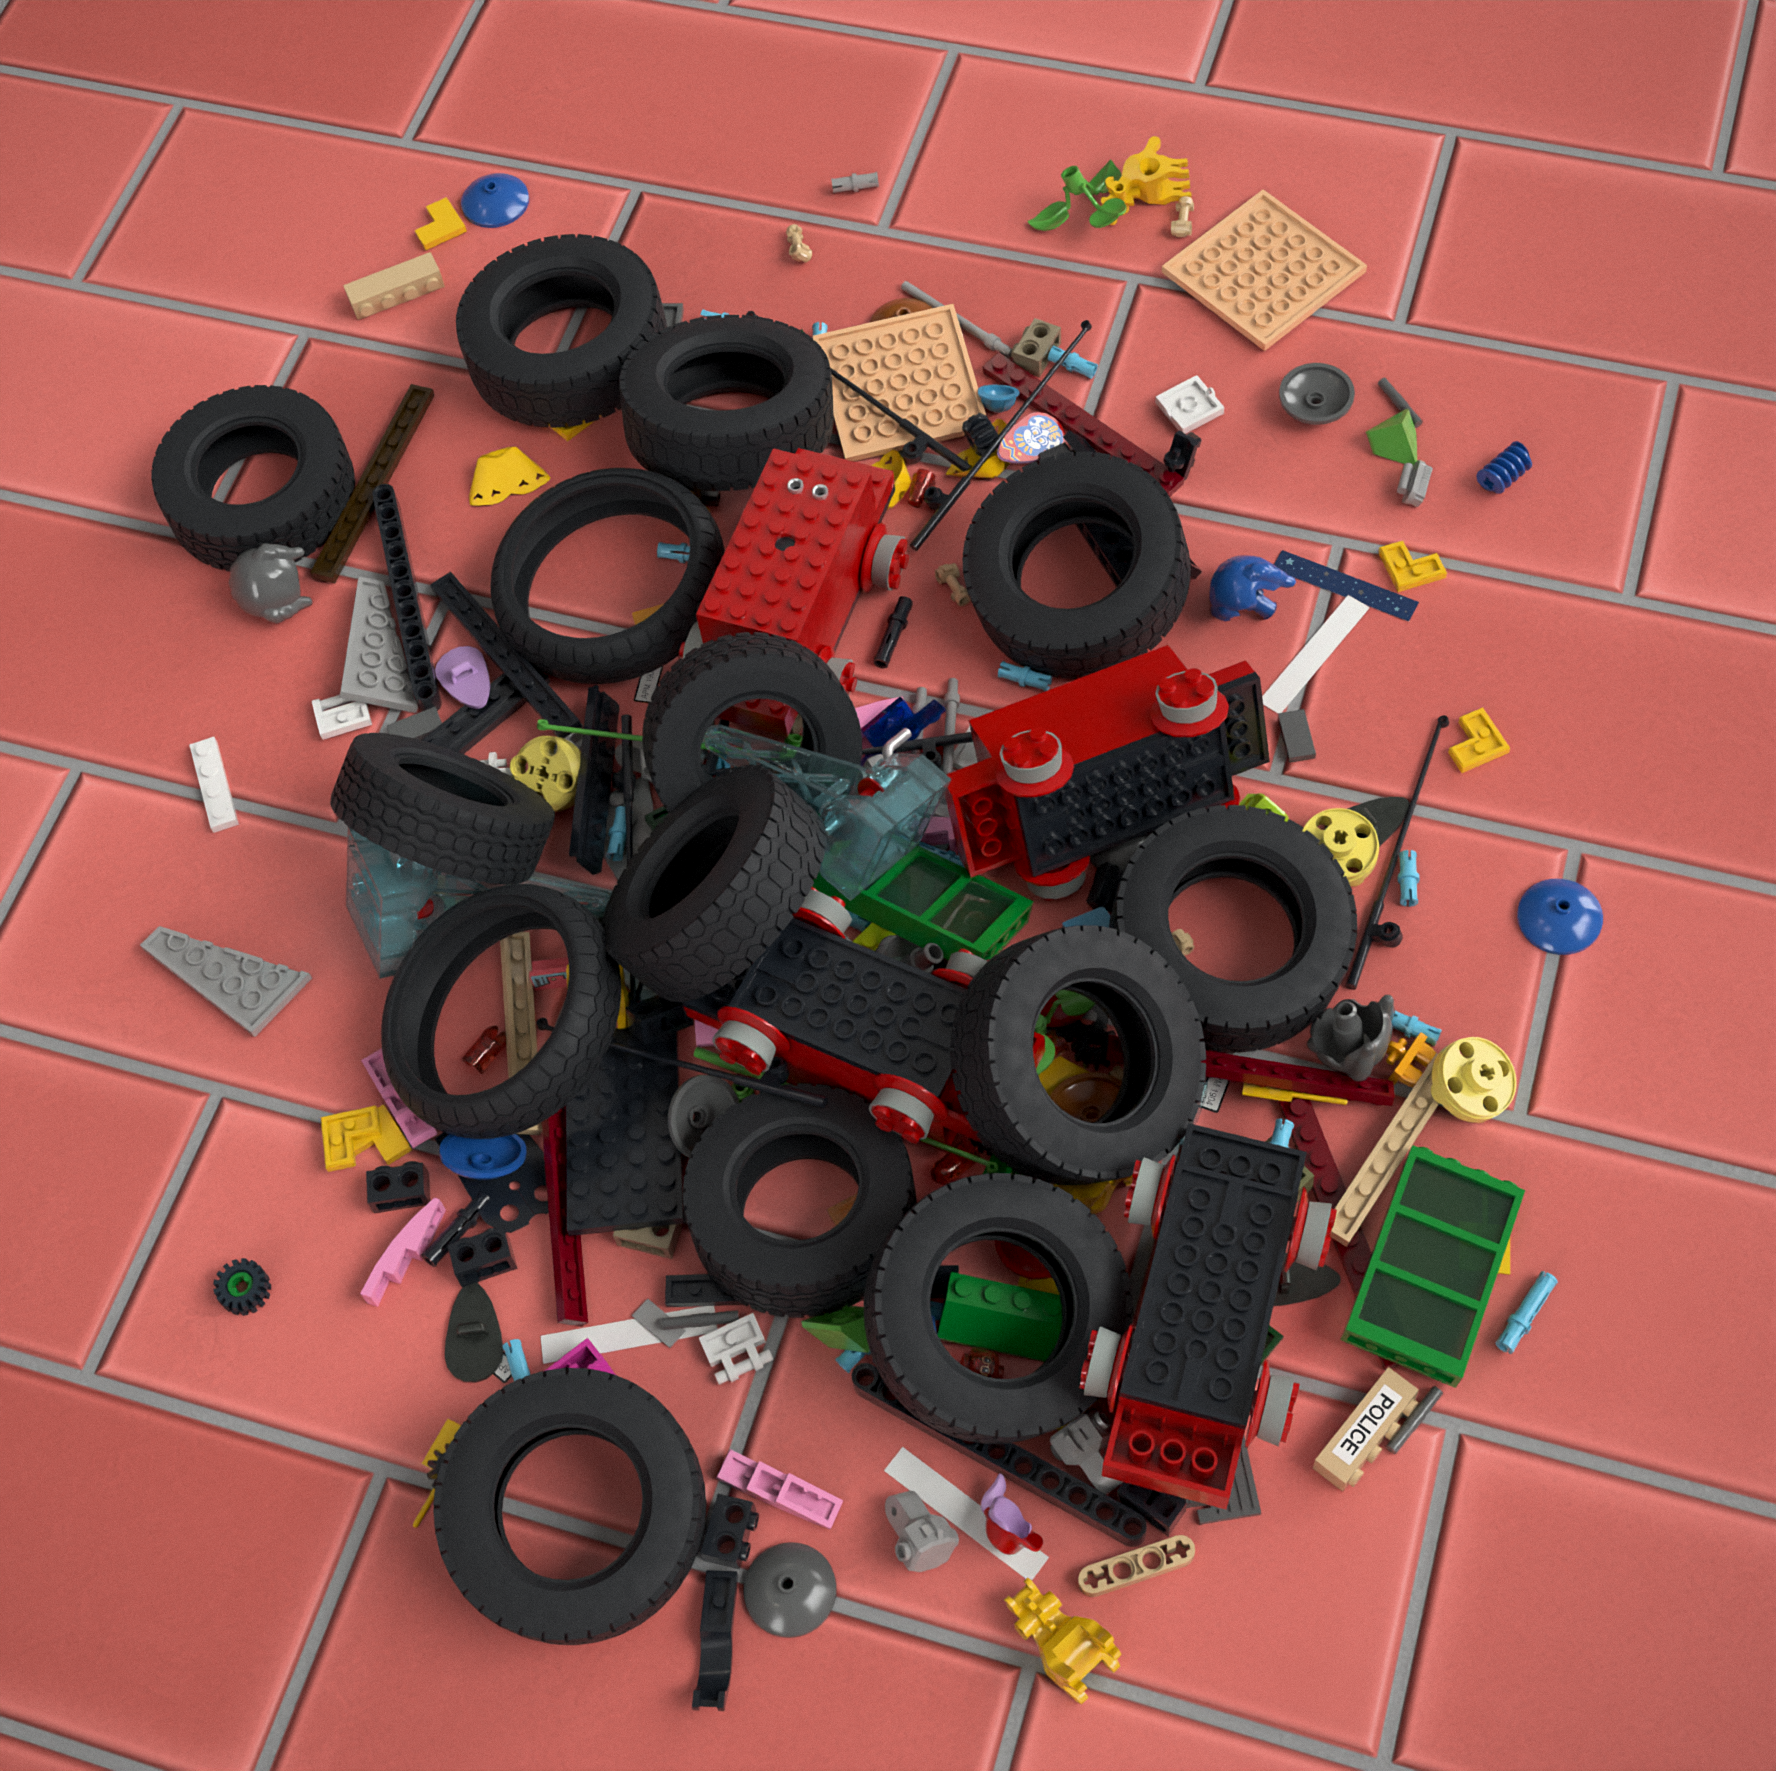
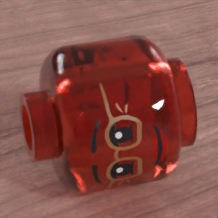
[960,1348,1004,1379]

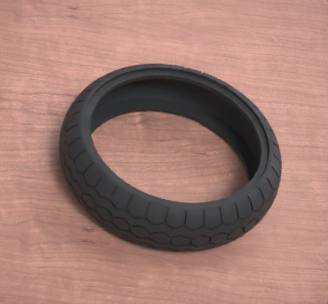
[490,468,725,684]
[381,884,621,1139]

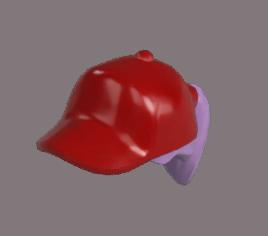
[981,1473,1043,1555]

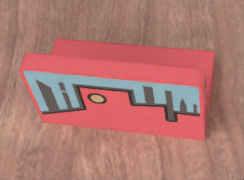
[529,957,569,991]

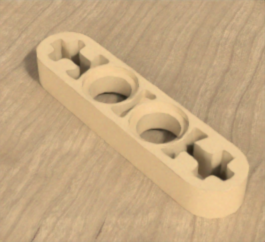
[1078,1535,1195,1597]

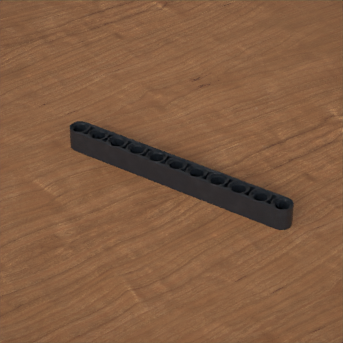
[372,484,442,711]
[851,1363,1147,1547]

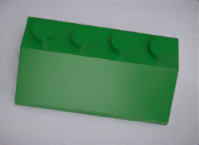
[937,1272,1062,1362]

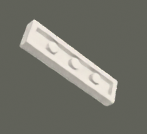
[190,737,239,833]

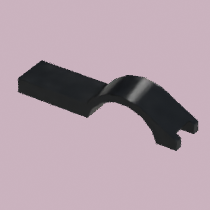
[692,1570,738,1711]

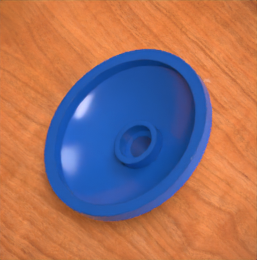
[461,173,529,228]
[1517,878,1603,955]
[439,1134,527,1180]

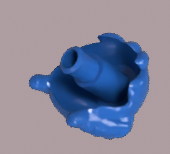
[1209,555,1296,621]

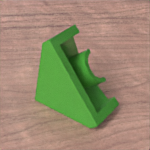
[1366,409,1417,466]

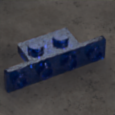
[857,697,946,770]

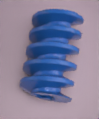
[1476,441,1532,494]

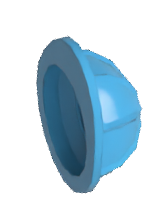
[978,385,1020,413]

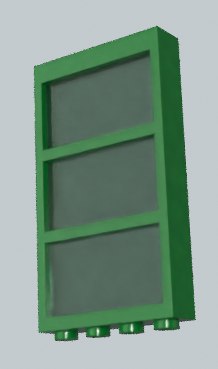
[812,819,1034,961]
[1340,1145,1525,1388]

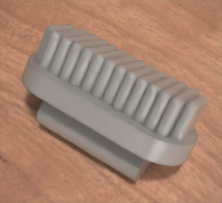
[1397,460,1433,507]

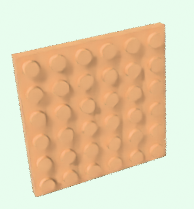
[1162,190,1367,351]
[813,304,986,461]

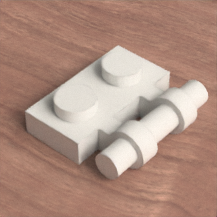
[699,1313,774,1385]

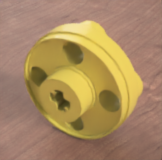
[510,736,581,813]
[1303,808,1379,887]
[1431,1037,1517,1123]

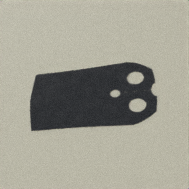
[435,1132,549,1233]

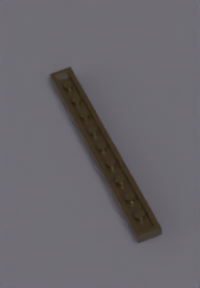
[310,384,435,584]

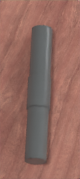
[1378,378,1423,428]
[662,1310,739,1330]
[1386,1386,1443,1454]

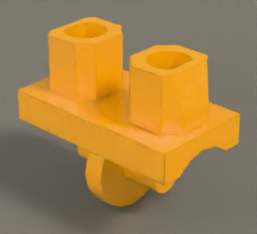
[1386,1032,1437,1088]

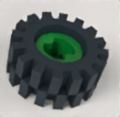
[213,1258,271,1316]

